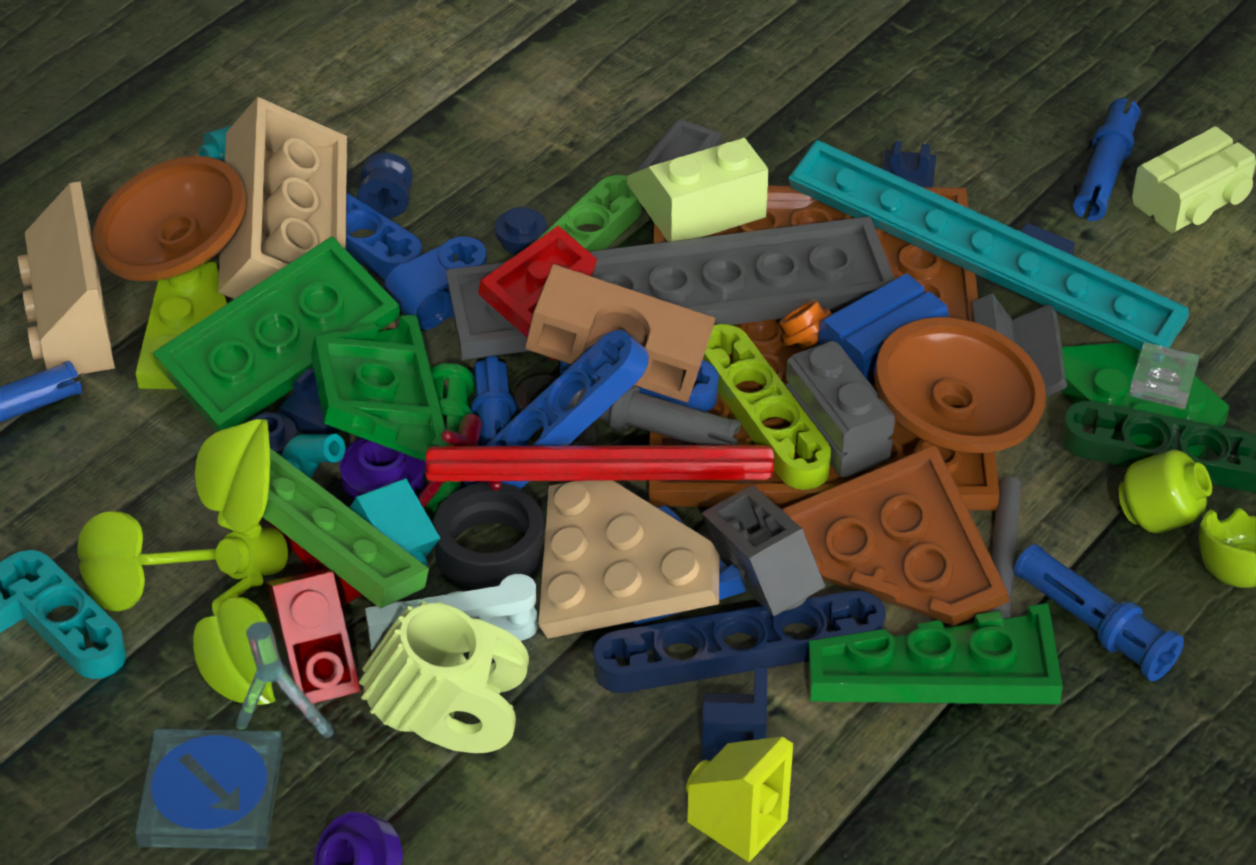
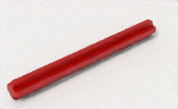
[425,445,774,481]

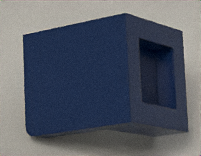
[701,666,767,761]

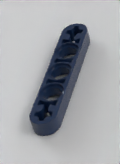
[594,591,886,693]

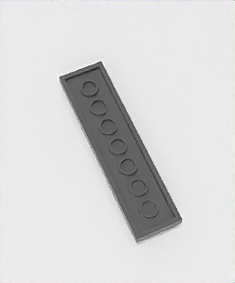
[446,217,895,360]

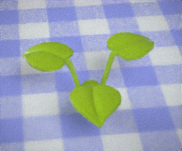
[77,419,288,705]

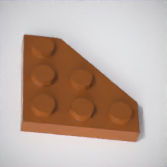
[781,445,1010,625]

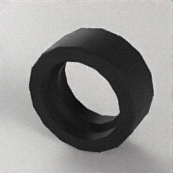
[432,483,545,591]

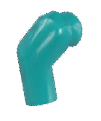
[281,434,346,479]

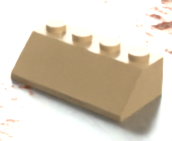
[218,97,347,299]

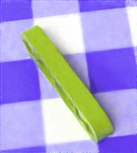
[702,324,831,490]

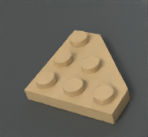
[539,480,720,639]

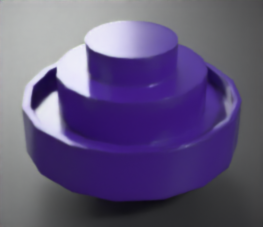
[339,438,426,501]
[313,812,403,865]

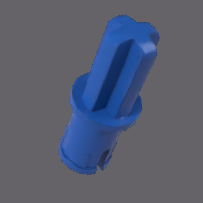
[471,356,516,446]

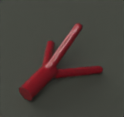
[418,414,501,509]

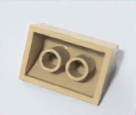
[18,181,115,375]

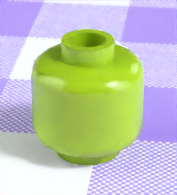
[1119,449,1212,534]

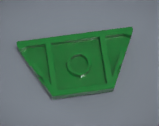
[311,315,450,461]
[1061,342,1230,460]

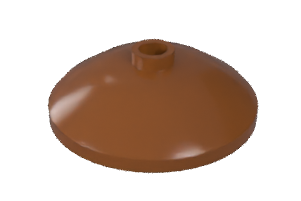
[93,156,247,281]
[874,317,1046,453]

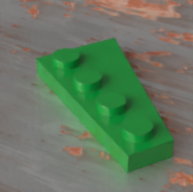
[808,603,1063,705]

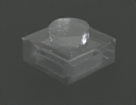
[1129,342,1200,409]

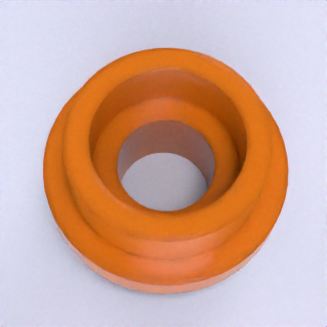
[779,300,833,349]

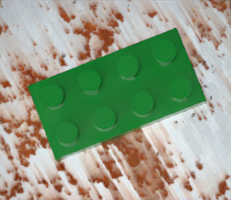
[152,236,400,432]

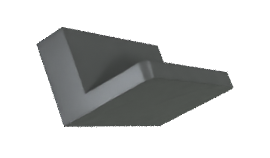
[973,293,1067,396]

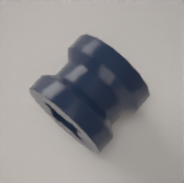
[357,152,413,218]

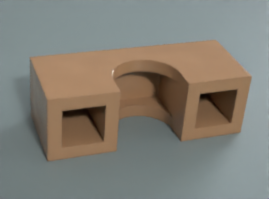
[525,264,716,403]

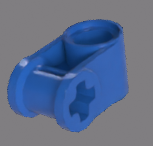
[384,237,487,330]

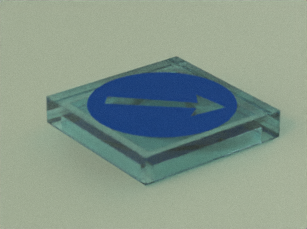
[135,729,283,850]

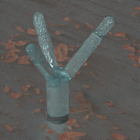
[236,622,334,738]

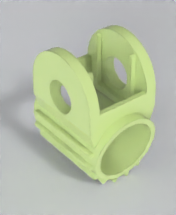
[359,601,529,753]

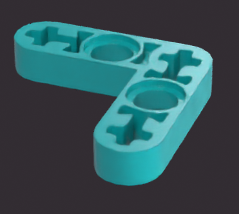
[0,550,126,679]

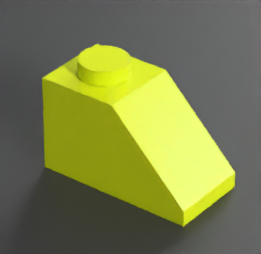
[686,737,793,862]

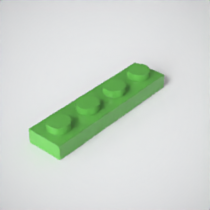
[263,448,429,609]

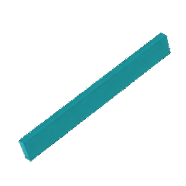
[788,139,1189,360]

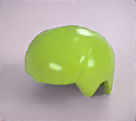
[1199,508,1256,588]

